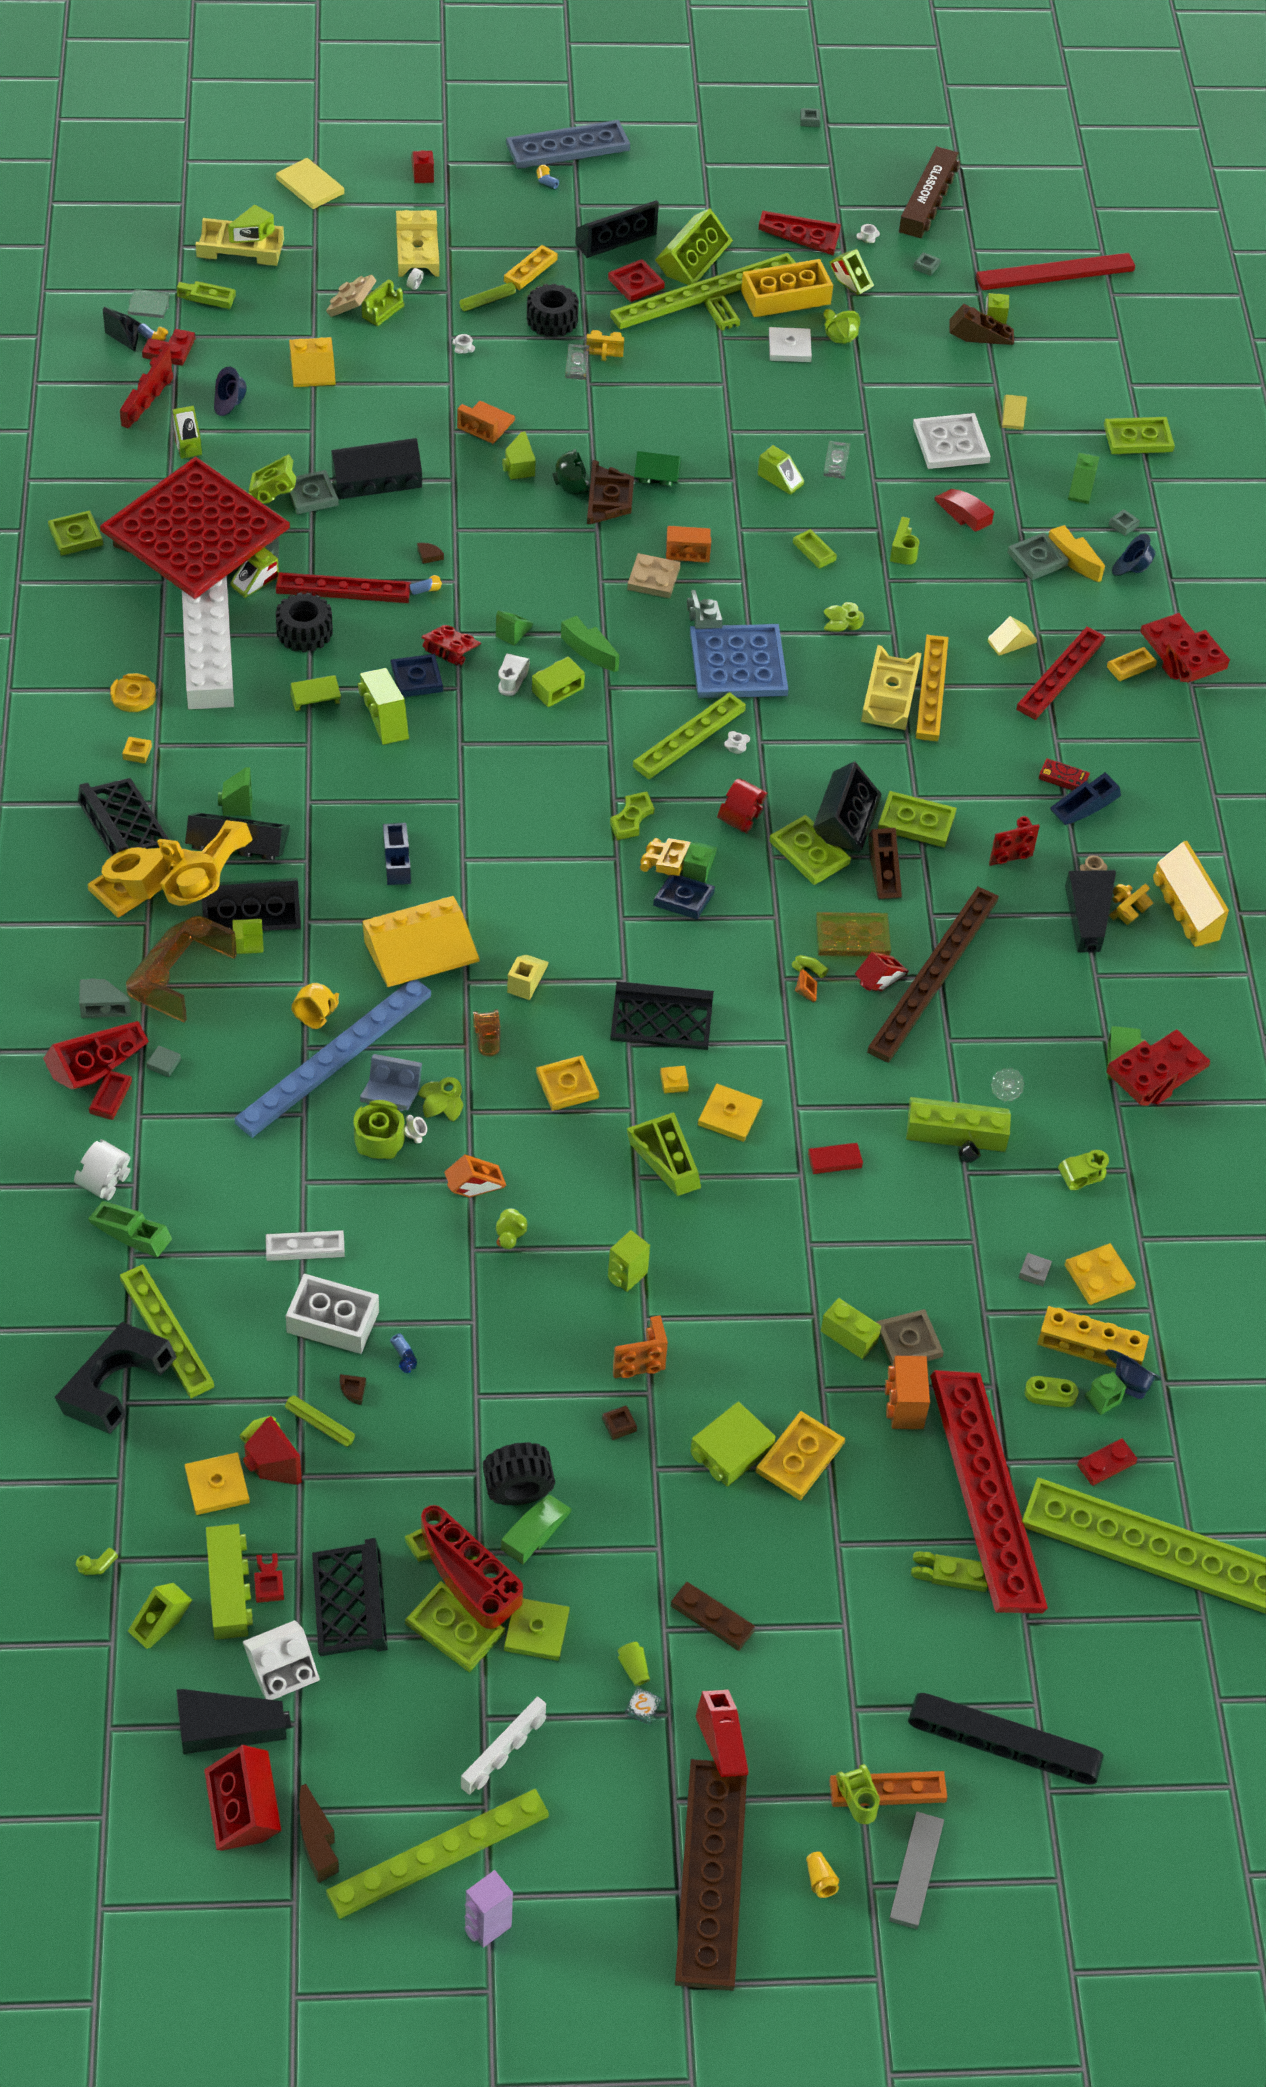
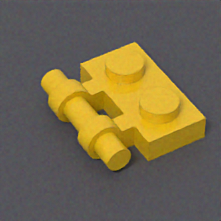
[640,838,691,876]

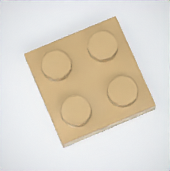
[326,274,376,317]
[627,553,680,598]

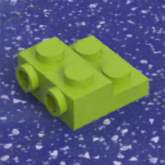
[249,454,296,504]

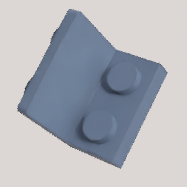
[360,1054,422,1111]

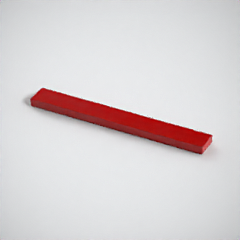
[976,253,1135,290]

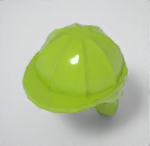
[824,309,860,344]

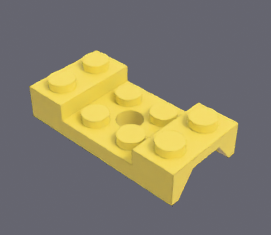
[396,210,439,277]
[195,218,284,266]
[861,645,922,730]

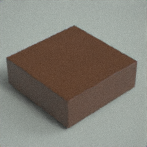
[602,1405,637,1440]

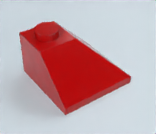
[243,1416,302,1485]

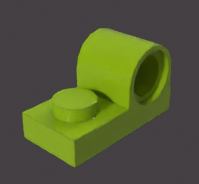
[890,517,919,565]

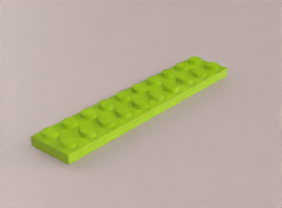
[1022,1477,1266,1614]

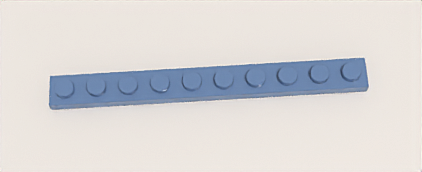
[234,979,431,1138]

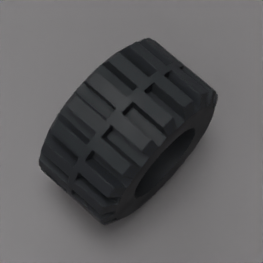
[527,284,579,337]
[276,593,333,652]
[482,1442,555,1506]

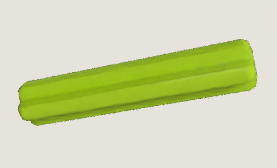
[459,282,516,311]
[285,1395,355,1447]

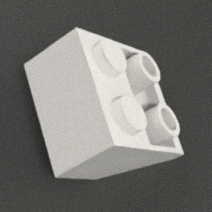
[243,1620,320,1700]

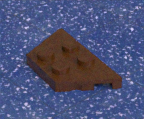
[587,460,634,524]

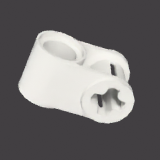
[498,653,530,696]

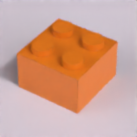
[885,1356,930,1429]

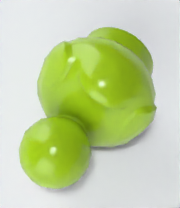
[496,1209,528,1249]

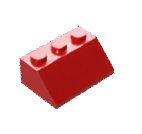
[204,1745,282,1851]

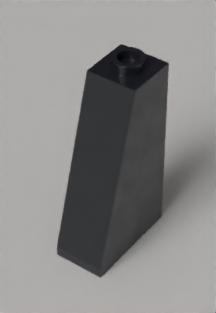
[1065,870,1116,953]
[176,1689,291,1754]

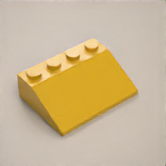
[362,896,480,987]

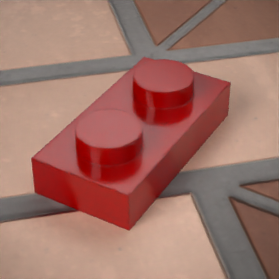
[1077,1438,1138,1486]

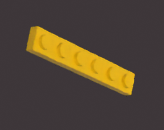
[916,635,949,742]

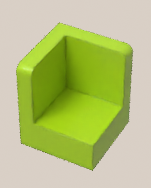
[233,919,264,954]

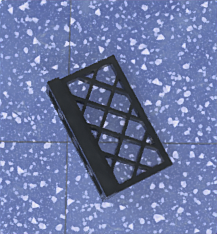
[78,778,169,865]
[610,981,714,1050]
[312,1538,388,1656]

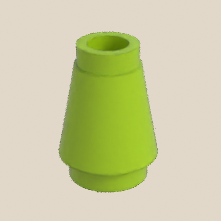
[617,1642,650,1686]

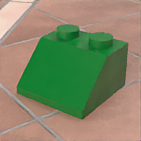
[634,451,681,486]

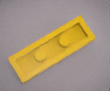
[504,245,558,291]

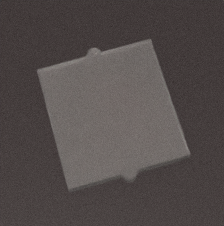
[128,289,171,319]

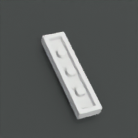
[461,1696,546,1795]

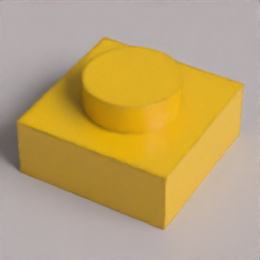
[122,737,152,764]
[660,1066,689,1094]

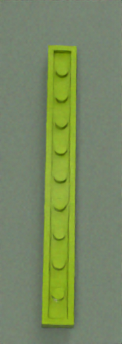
[610,253,796,329]

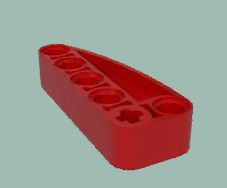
[421,1505,523,1629]

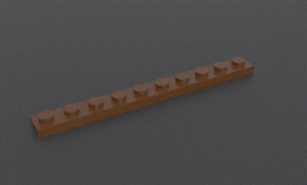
[867,886,999,1063]

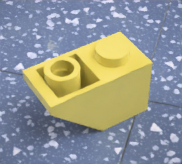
[507,955,548,1000]

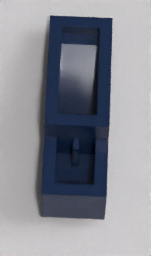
[1050,772,1121,825]
[383,823,411,885]

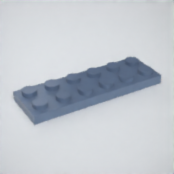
[506,120,630,169]

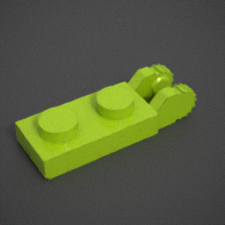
[911,1551,988,1592]

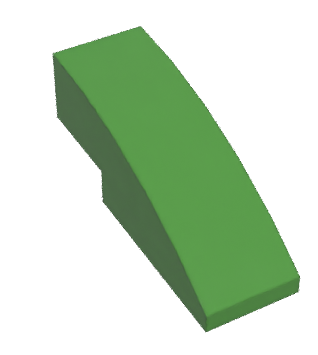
[561,615,620,672]
[88,1201,172,1258]
[501,1494,571,1565]

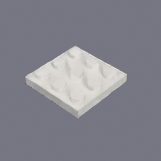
[913,413,991,469]

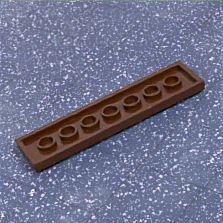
[675,1759,748,1991]

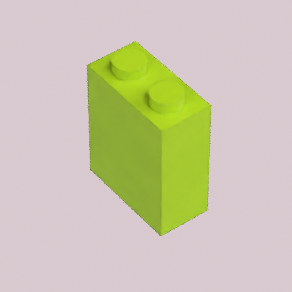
[690,1401,776,1487]

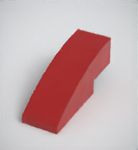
[934,489,994,532]

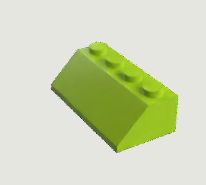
[655,208,733,285]
[906,1097,1011,1152]

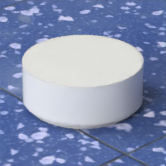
[407,268,423,290]

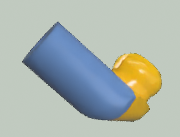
[536,165,559,189]
[138,324,168,341]
[410,575,442,595]

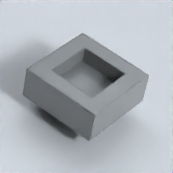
[1019,1253,1052,1287]

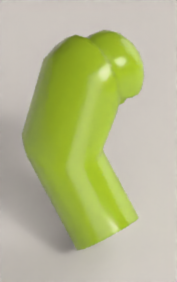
[239,1416,280,1443]

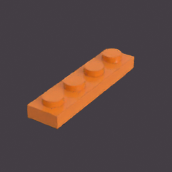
[829,1771,947,1807]

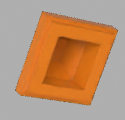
[795,970,817,1002]

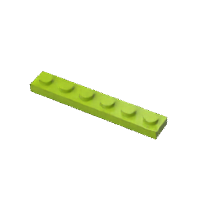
[633,692,746,779]
[120,1264,214,1399]

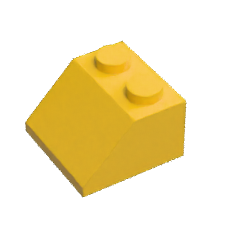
[289,337,336,387]

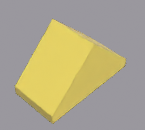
[1002,395,1027,430]
[988,616,1037,656]

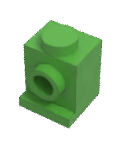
[1084,1372,1126,1415]

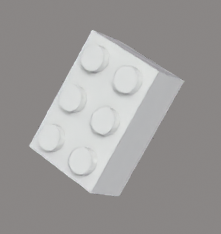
[286,1274,379,1354]

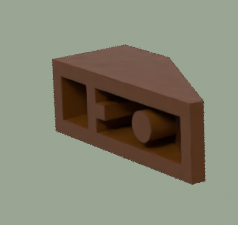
[868,828,902,899]

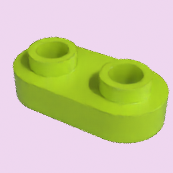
[1024,1376,1078,1407]

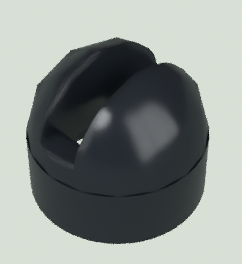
[959,1140,981,1163]

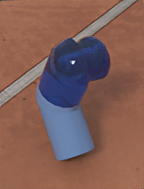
[390,1333,418,1373]

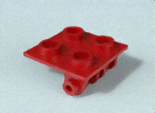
[422,625,481,665]
[989,816,1040,866]

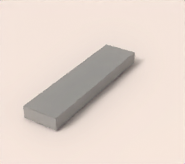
[889,1811,944,1929]

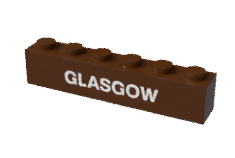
[899,146,960,238]

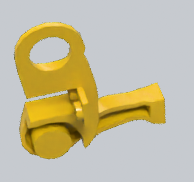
[101,820,253,906]

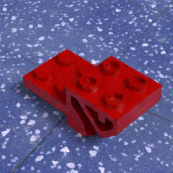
[1140,613,1230,682]
[1106,1029,1210,1106]

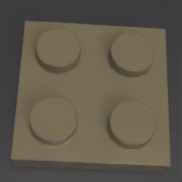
[876,1309,944,1366]

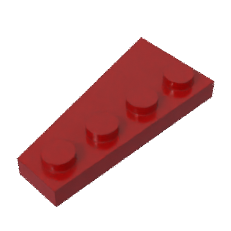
[758,211,841,256]
[120,343,173,429]

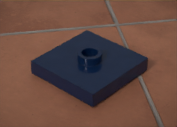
[390,654,443,697]
[653,875,715,919]

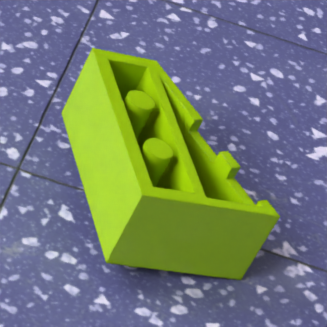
[358,668,409,745]
[626,1112,701,1196]

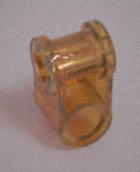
[473,1009,501,1056]

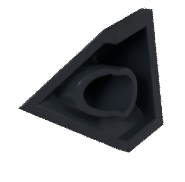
[103,306,142,351]

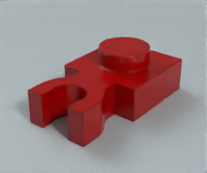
[254,1553,284,1603]

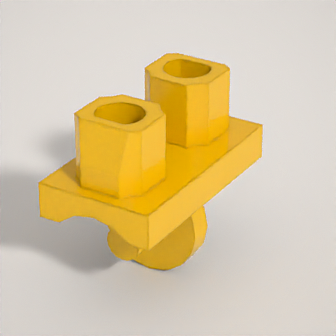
[586,330,624,361]
[1109,883,1153,926]

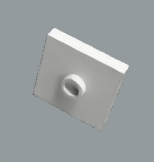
[769,327,812,362]

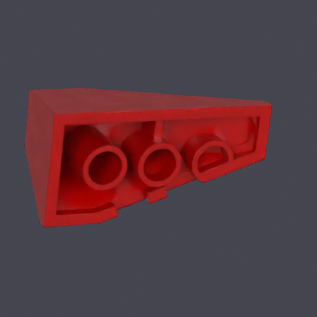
[43,1021,149,1090]

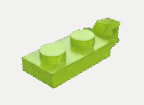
[177,281,236,309]

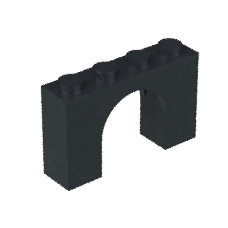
[54,1322,177,1434]

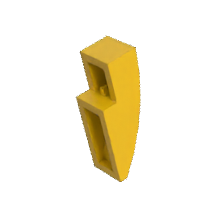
[1048,525,1105,582]

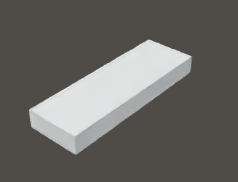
[266,1230,345,1261]

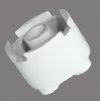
[74,1139,131,1201]

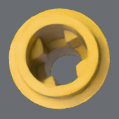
[806,1852,839,1898]

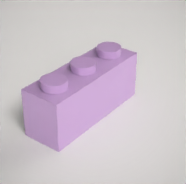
[464,1870,513,1948]

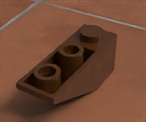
[949,303,1014,345]

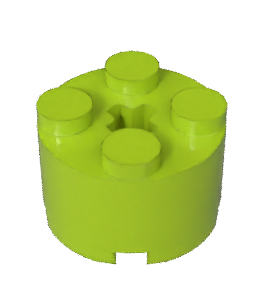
[354,1100,405,1159]

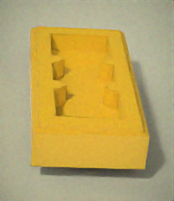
[1107,647,1157,682]

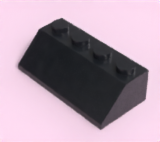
[575,200,659,258]
[331,438,422,500]
[813,761,882,851]
[185,812,290,860]
[202,878,301,934]

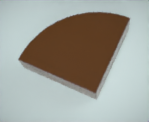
[417,543,444,564]
[339,1374,366,1405]

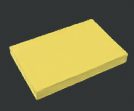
[276,158,344,209]

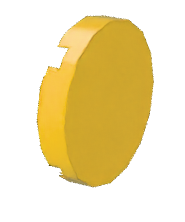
[110,673,156,712]

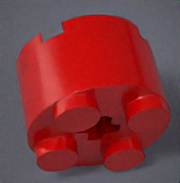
[717,778,768,834]

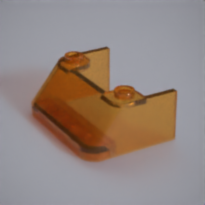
[126,916,237,1022]

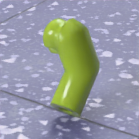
[792,955,829,978]
[76,1548,118,1575]

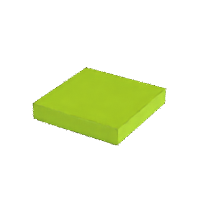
[48,511,103,556]

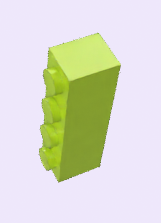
[206,1524,253,1640]

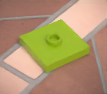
[504,1599,570,1661]

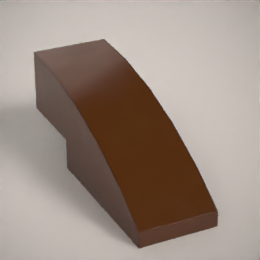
[299,1784,339,1883]

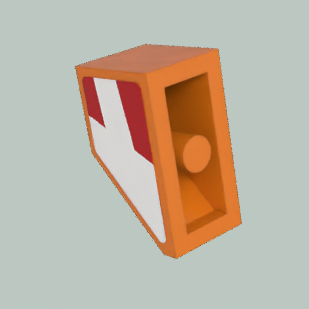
[444,1154,506,1197]

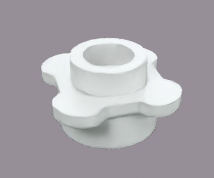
[857,224,880,243]
[452,334,475,354]
[724,731,750,754]
[404,1115,427,1144]

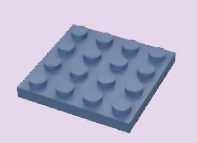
[690,624,788,698]

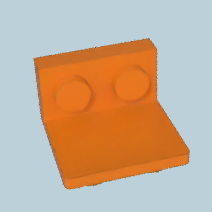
[457,401,515,444]
[666,526,711,562]
[613,1315,668,1378]

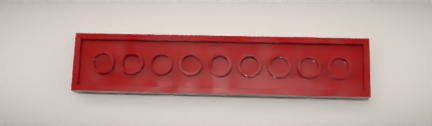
[930,1370,1048,1614]

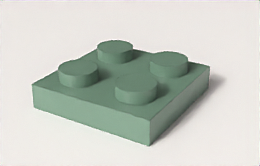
[288,470,339,514]
[1007,532,1069,580]

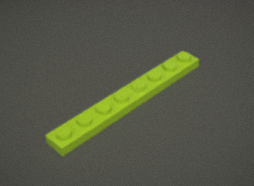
[326,1788,549,1919]

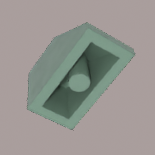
[79,978,131,1018]

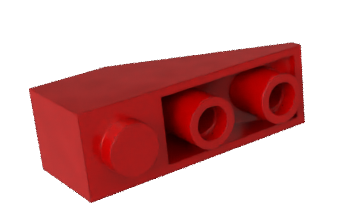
[695,1690,749,1777]

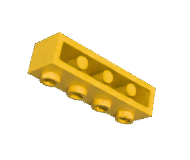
[1037,1306,1149,1368]

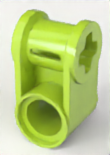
[1058,1150,1109,1190]
[836,1764,880,1824]

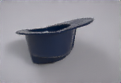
[214,366,247,416]
[1112,533,1156,576]
[1105,1349,1161,1399]

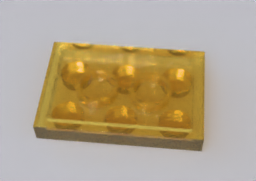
[816,912,891,956]

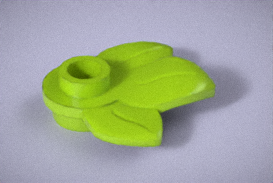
[824,602,864,632]
[418,1077,463,1122]

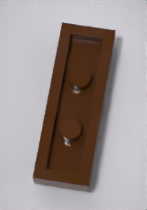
[671,1582,755,1651]

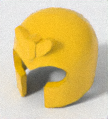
[292,983,339,1029]

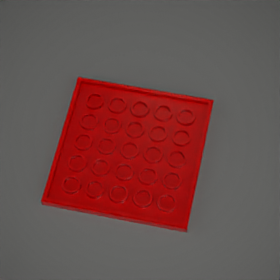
[100,456,290,599]

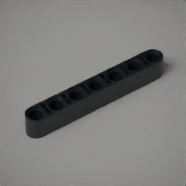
[908,1693,1104,1785]

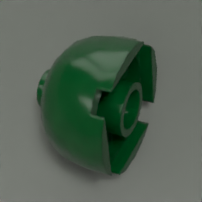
[552,449,590,494]

